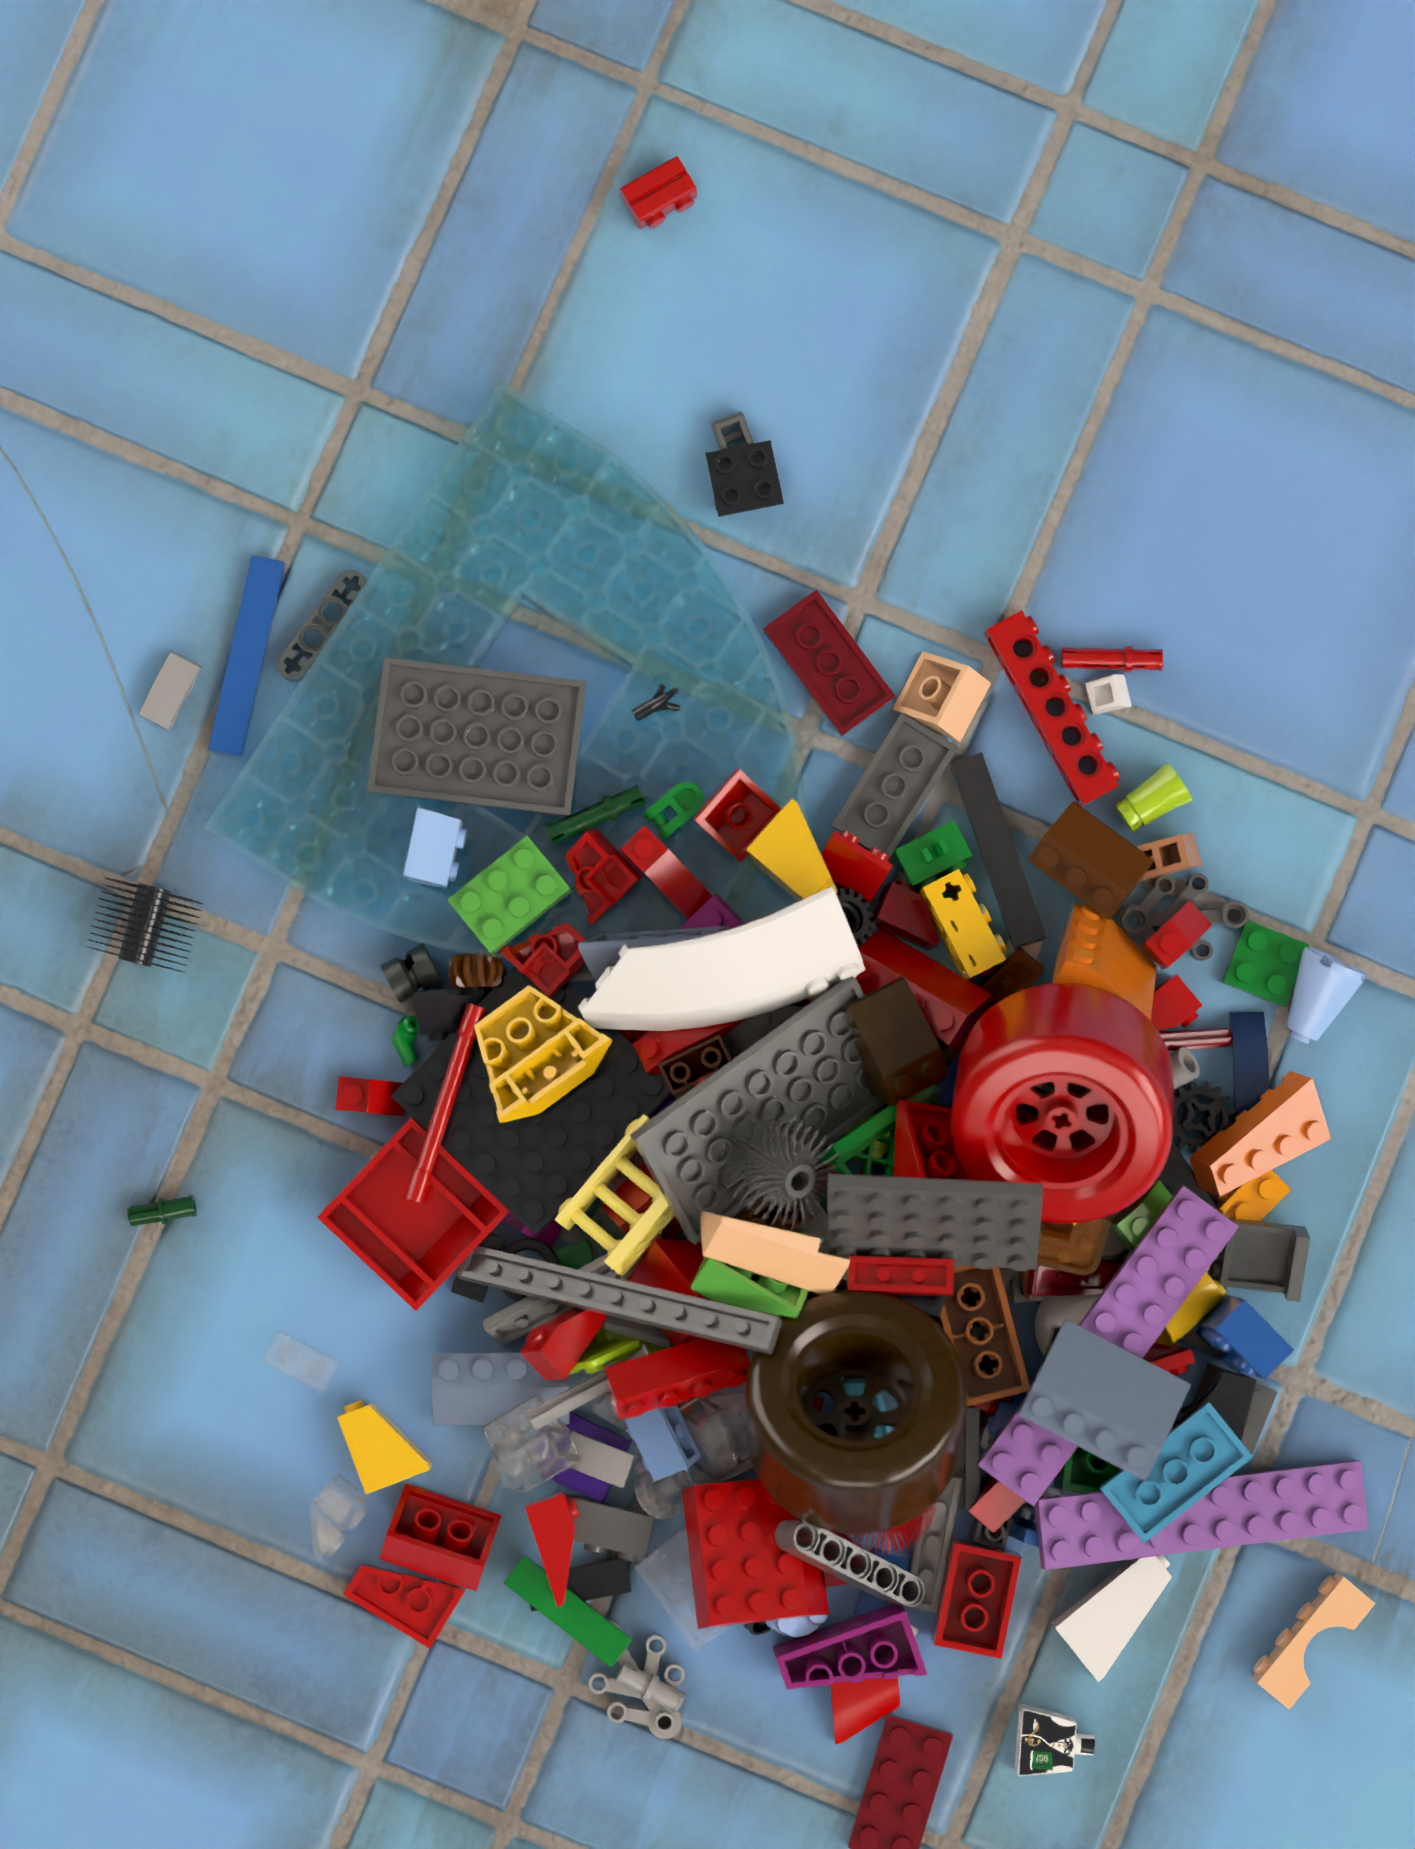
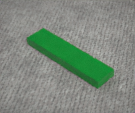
[503,1555,633,1668]

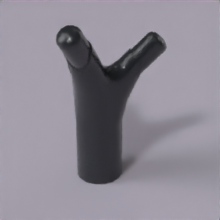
[631,684,680,722]

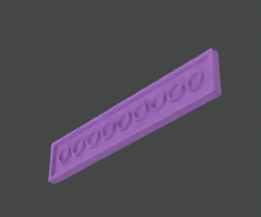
[977,1185,1239,1506]
[1035,1460,1369,1570]

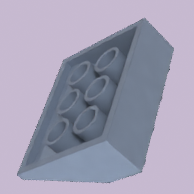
[1018,1319,1191,1481]

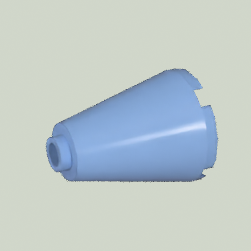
[1287,946,1367,1044]

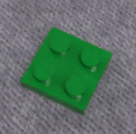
[1221,920,1309,1007]

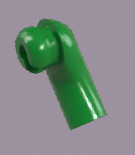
[392,1016,420,1067]

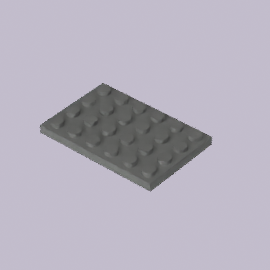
[367,657,587,816]
[827,1174,1043,1271]

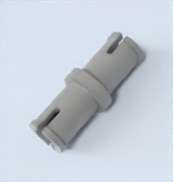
[615,1661,686,1713]

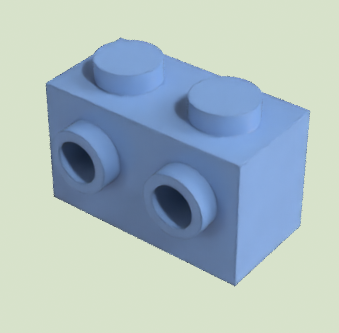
[624,1404,702,1481]

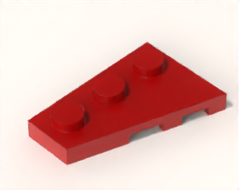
[343,1564,466,1649]

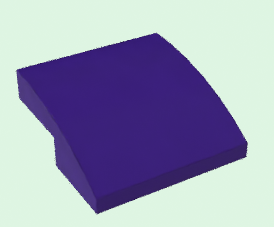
[538,1411,632,1503]

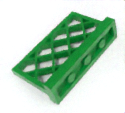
[818,1084,943,1177]

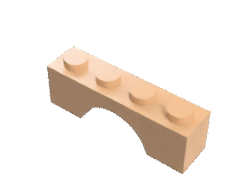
[1251,1573,1376,1710]

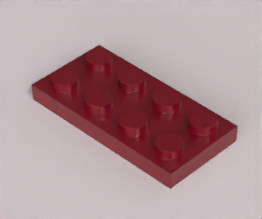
[762,589,896,737]
[847,1713,953,1849]

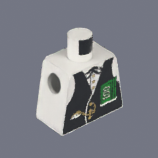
[1014,1704,1095,1776]

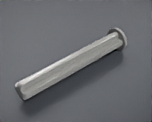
[527,1344,651,1429]

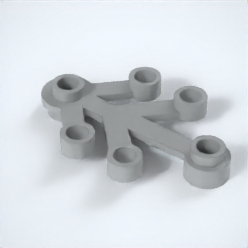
[588,1619,685,1739]

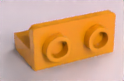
[1216,1170,1292,1221]

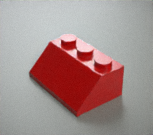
[379,1483,502,1592]

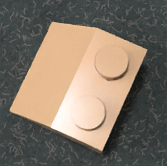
[892,651,991,742]

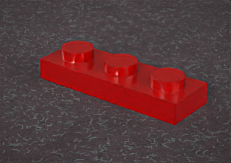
[848,1256,954,1296]

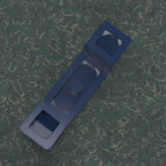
[1229,1012,1269,1122]

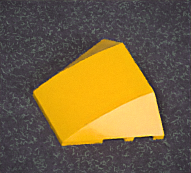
[474,985,612,1123]

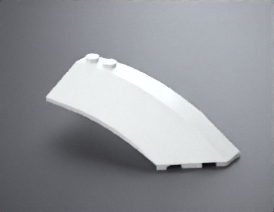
[578,887,865,1031]

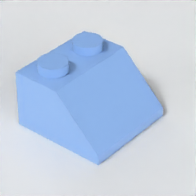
[403,808,467,889]

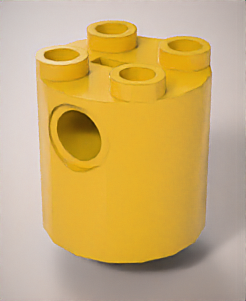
[1155,1268,1227,1347]

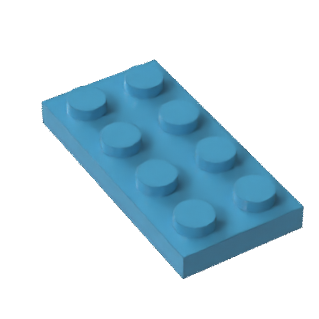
[1100,1401,1253,1544]

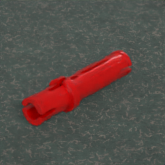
[1061,646,1163,673]

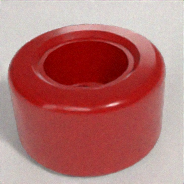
[950,983,1174,1224]

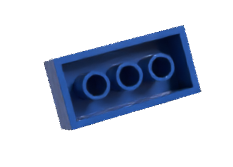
[1195,1295,1294,1379]

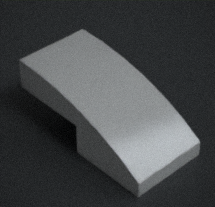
[139,651,202,730]
[561,1431,635,1488]

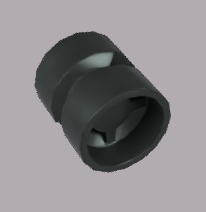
[381,943,443,1003]

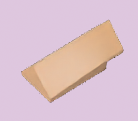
[700,1211,850,1294]

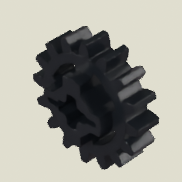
[1172,1081,1236,1153]

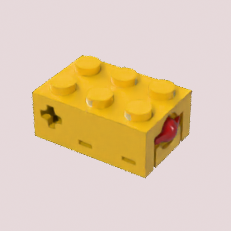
[918,869,1007,980]

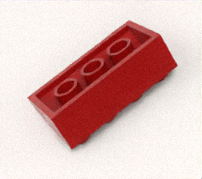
[855,929,993,1053]
[604,1338,750,1420]

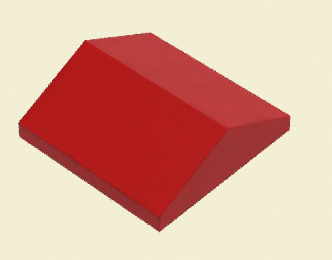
[693,768,782,863]

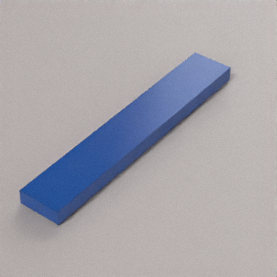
[208,555,286,757]

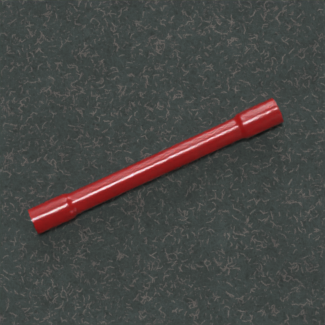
[404,1003,486,1205]

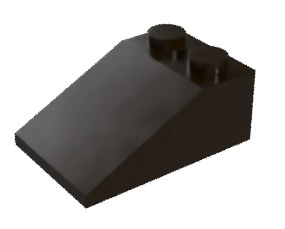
[845,976,949,1107]

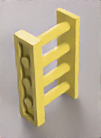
[554,1114,675,1277]

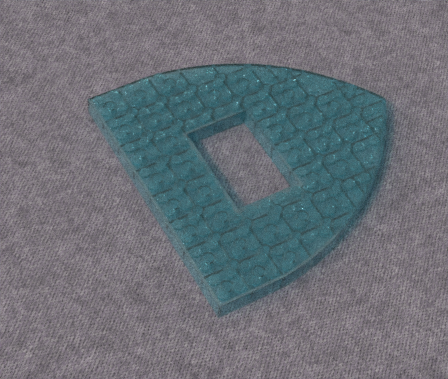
[204,381,807,961]

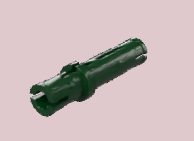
[545,784,647,846]

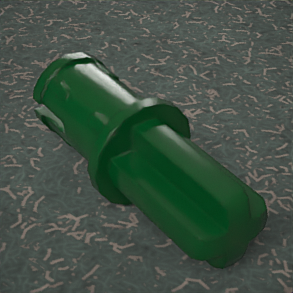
[127,1195,197,1226]

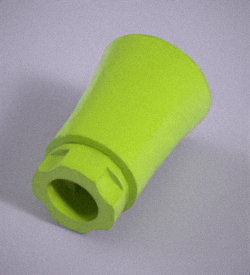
[1114,762,1193,832]

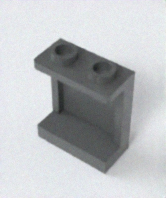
[1210,1218,1310,1302]

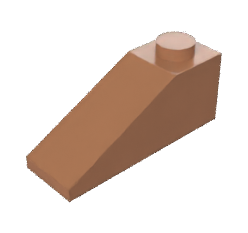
[1136,833,1202,881]

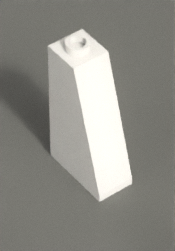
[1052,1555,1172,1682]

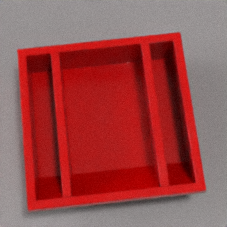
[317,1118,510,1311]
[681,1479,829,1629]

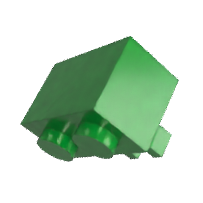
[893,820,973,890]

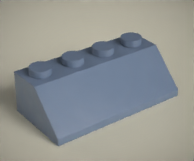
[578,926,731,979]
[431,1353,570,1425]

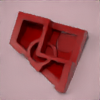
[565,829,642,925]
[499,922,587,998]
[830,1678,900,1744]

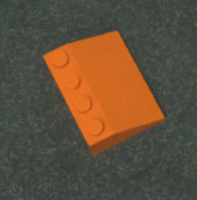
[1052,902,1157,1021]

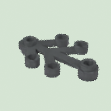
[1117,874,1249,961]

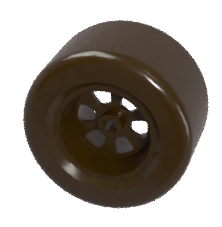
[745,1290,967,1534]

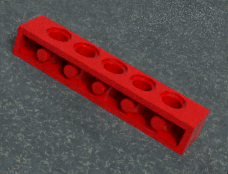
[984,610,1120,807]

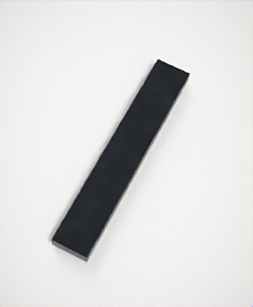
[950,752,1046,949]

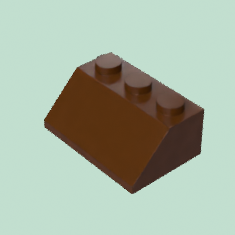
[1027,801,1155,920]

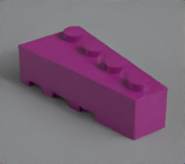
[772,1604,927,1690]

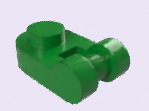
[642,782,704,841]

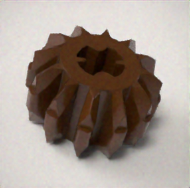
[447,952,505,989]

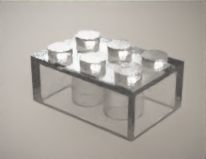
[635,1525,730,1652]

